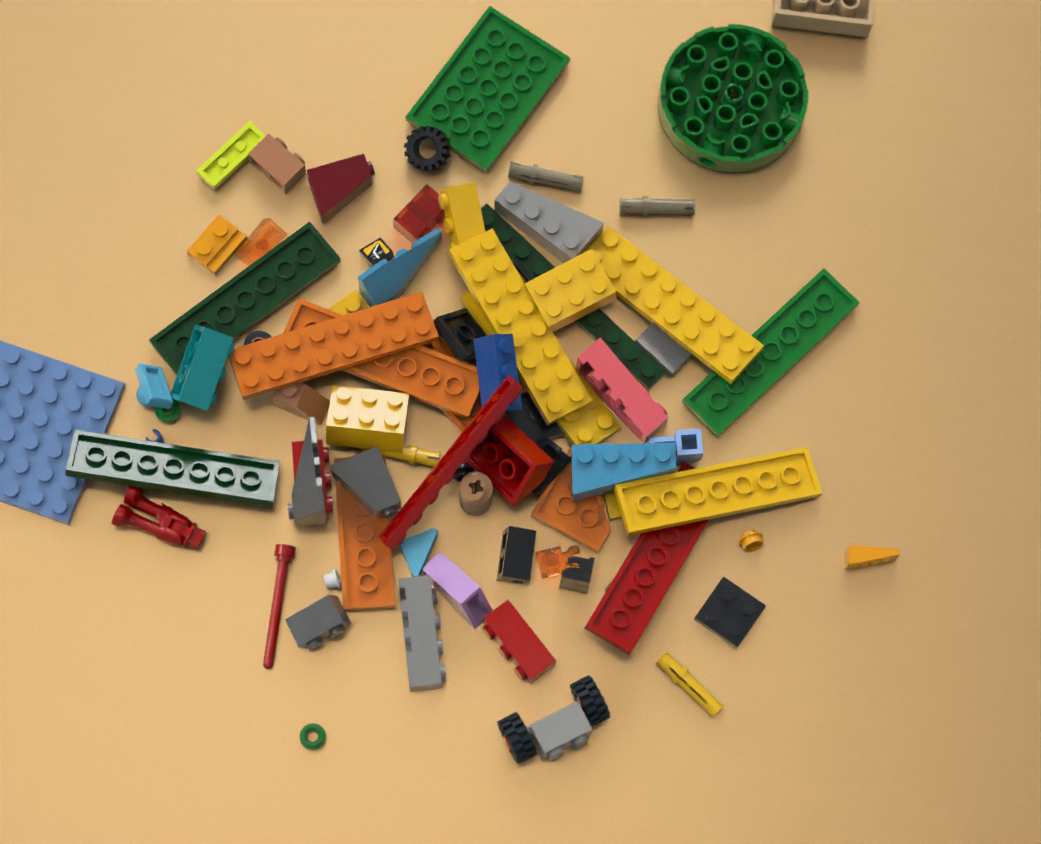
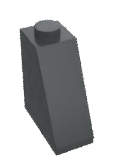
[329,446,401,518]

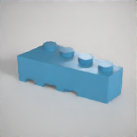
[571,443,676,502]

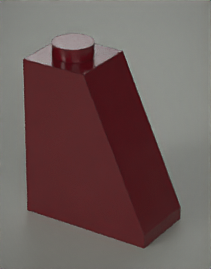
[307,154,375,223]

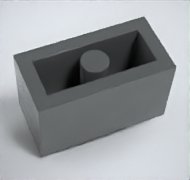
[285,594,351,650]

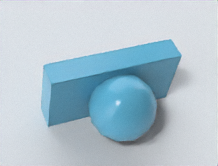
[135,363,173,409]

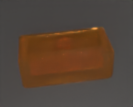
[234,218,288,266]

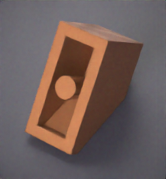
[272,382,330,425]

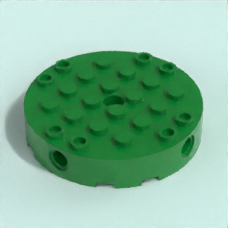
[658,24,808,172]

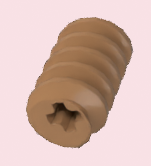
[459,472,493,516]

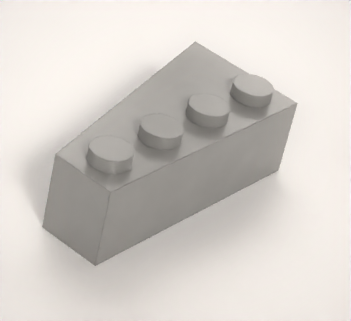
[494,181,604,263]
[399,575,446,692]

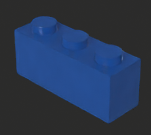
[473,334,522,414]

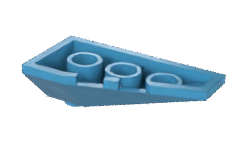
[358,228,442,307]

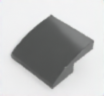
[635,323,693,376]

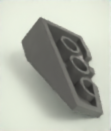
[288,417,327,527]

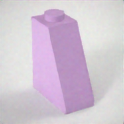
[422,552,493,629]

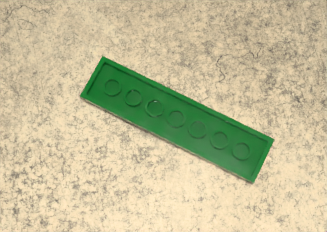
[682,268,860,437]

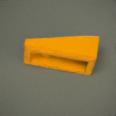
[844,545,900,570]

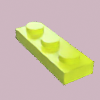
[196,121,265,190]

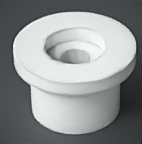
[324,569,342,590]

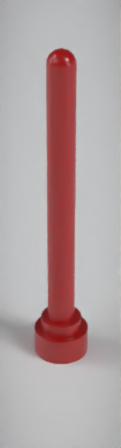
[263,544,296,669]

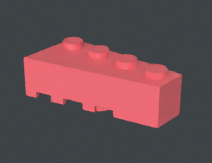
[576,338,668,443]

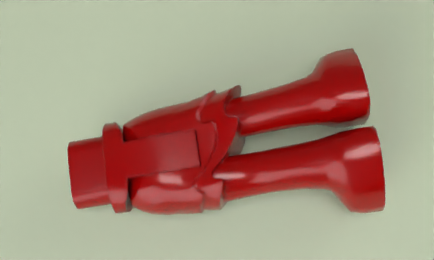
[112,486,207,550]

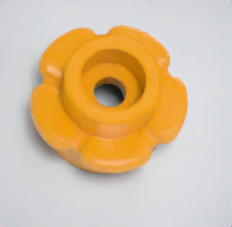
[739,529,763,552]

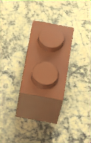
[248,133,306,194]

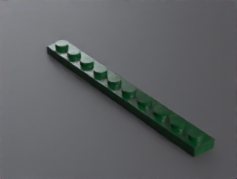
[481,203,666,391]

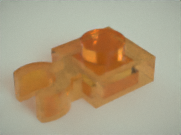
[535,545,582,579]

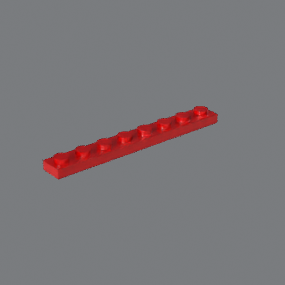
[379,375,523,550]

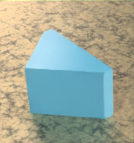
[399,528,438,577]

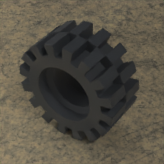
[404,126,452,171]

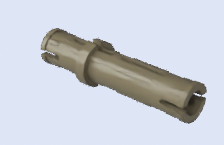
[508,161,584,192]
[619,196,695,216]

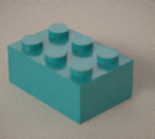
[170,325,235,411]

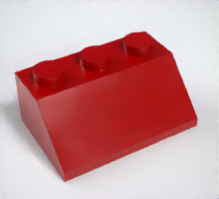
[467,415,554,506]

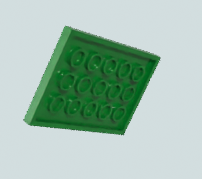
[406,6,570,173]

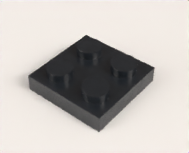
[433,308,487,362]
[694,576,766,649]

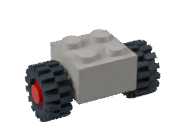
[497,675,610,764]

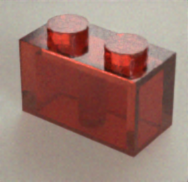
[393,184,446,244]

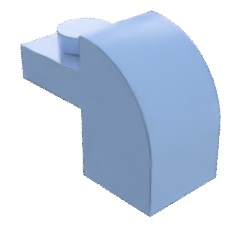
[649,429,703,466]

